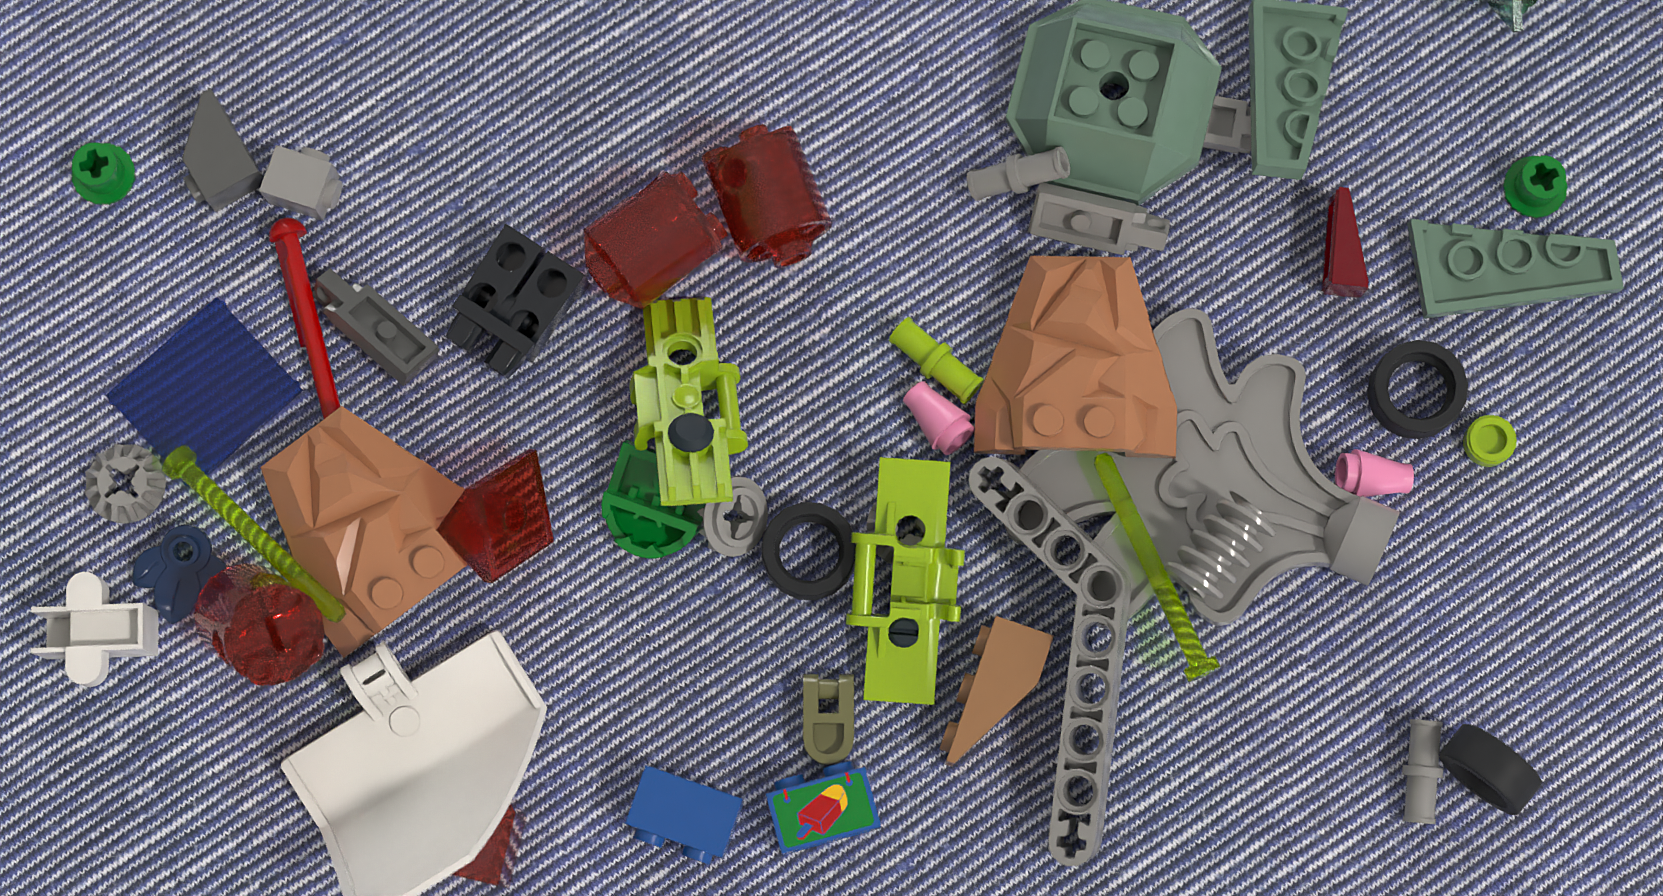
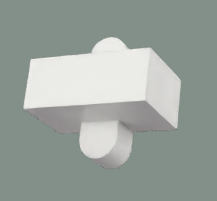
[31,572,158,687]

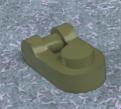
[803,674,854,766]

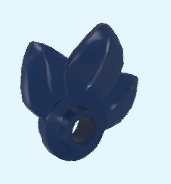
[132,524,232,624]

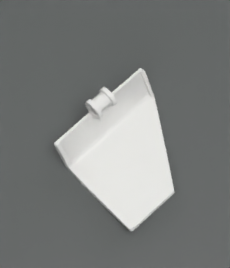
[281,630,547,896]

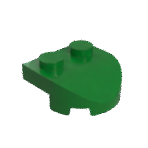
[601,440,706,559]

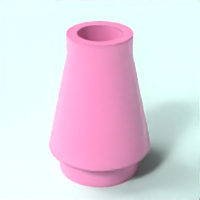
[903,381,975,455]
[1335,449,1414,497]

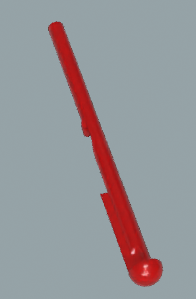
[269,217,341,419]

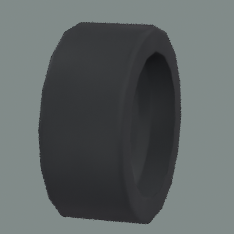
[1367,340,1468,439]
[762,502,856,600]
[1439,724,1542,815]

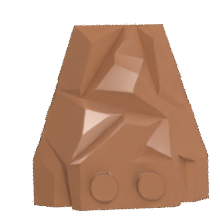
[974,256,1177,458]
[260,406,505,658]

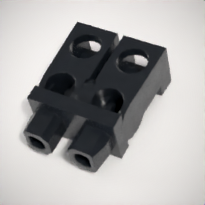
[445,224,590,379]

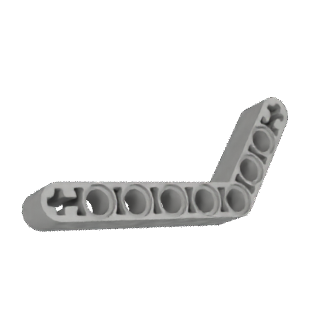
[969,457,1131,866]

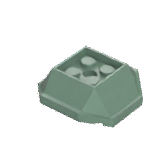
[1006,0,1222,206]

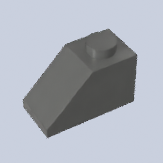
[182,88,264,212]

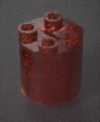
[701,124,832,268]
[583,170,728,309]
[194,563,325,686]

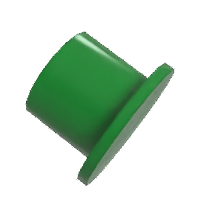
[72,142,135,205]
[1503,155,1568,218]

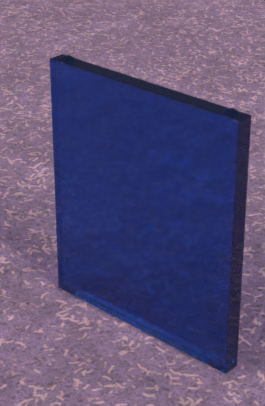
[106,297,304,490]

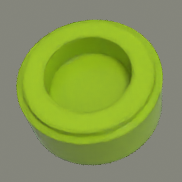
[1463,415,1517,467]

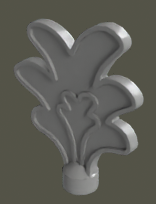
[1004,308,1400,629]

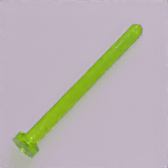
[162,445,346,623]
[1094,452,1221,682]

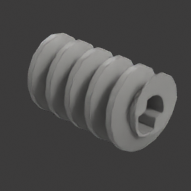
[1164,491,1276,603]

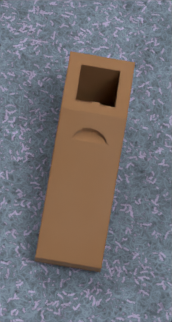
[939,616,1054,766]

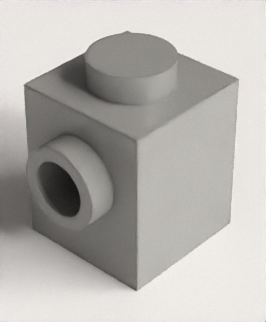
[259,145,343,221]

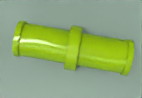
[889,317,984,405]

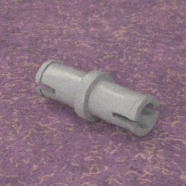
[967,146,1070,201]
[1402,719,1443,824]

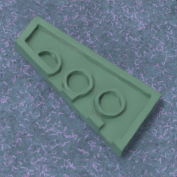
[1248,0,1348,180]
[1407,219,1624,319]

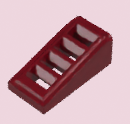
[1321,187,1369,298]

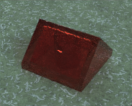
[436,449,554,583]
[450,804,527,888]

